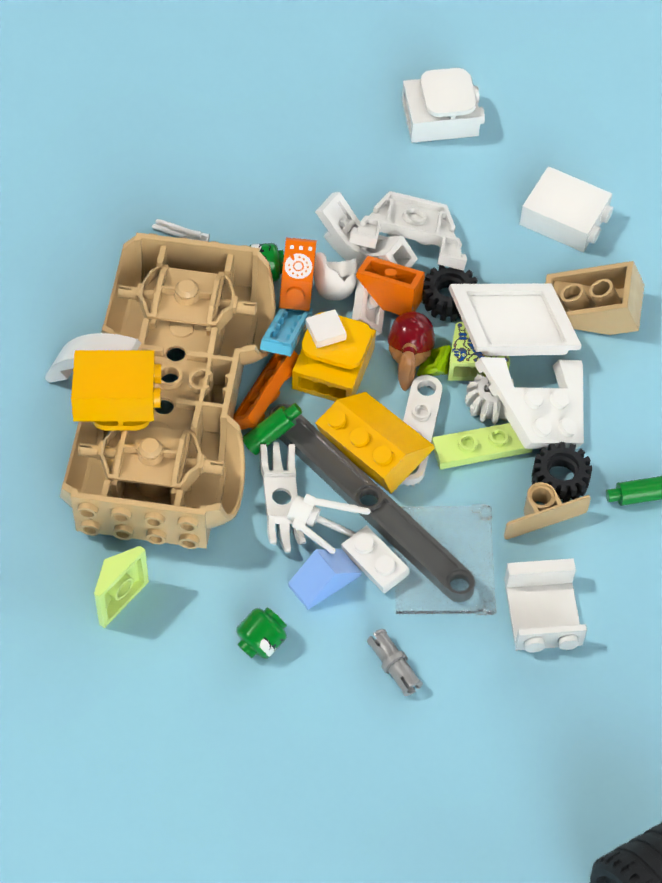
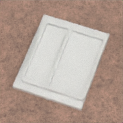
[449,283,582,356]

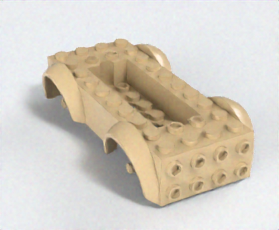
[60,233,276,549]

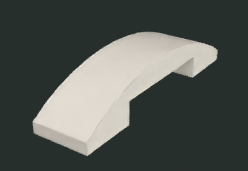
[45,333,141,383]

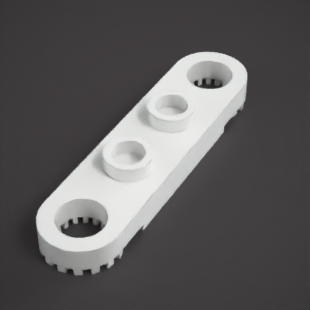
[401,375,442,486]

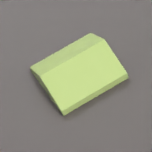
[94,546,149,628]

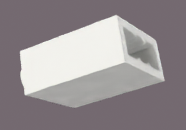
[519,166,613,253]

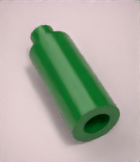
[243,403,302,455]
[606,476,662,506]

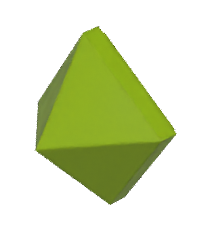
[417,345,452,376]

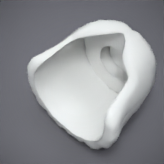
[314,252,360,301]

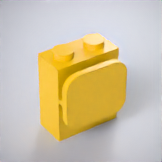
[292,312,376,401]
[71,350,162,431]

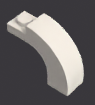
[315,192,418,268]

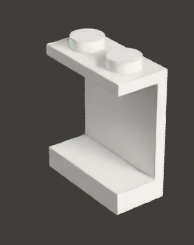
[504,558,587,652]

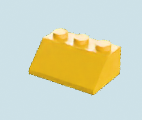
[315,392,435,494]

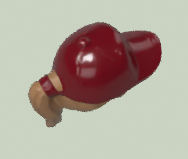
[388,311,435,391]

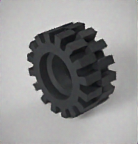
[422,265,478,322]
[531,442,592,503]

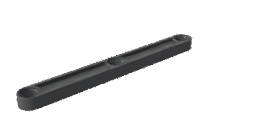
[269,404,475,602]

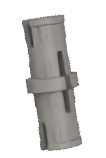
[367,629,423,696]

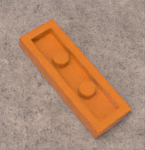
[233,351,299,430]

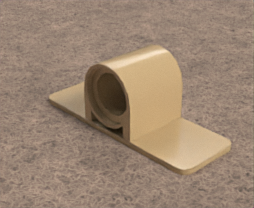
[504,482,591,540]

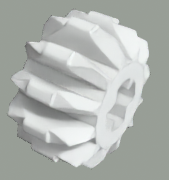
[465,373,514,425]

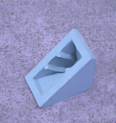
[288,549,362,610]

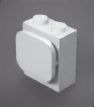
[402,68,485,143]

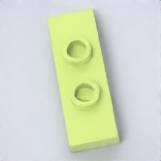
[432,423,532,470]

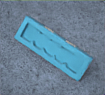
[260,308,313,357]

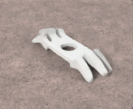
[260,442,306,553]

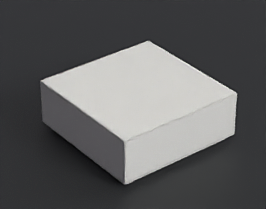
[306,309,347,348]

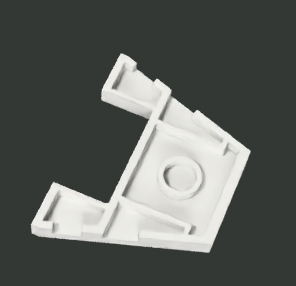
[348,191,467,271]
[475,357,584,449]

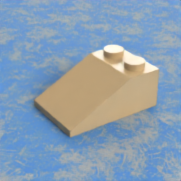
[546,261,645,335]

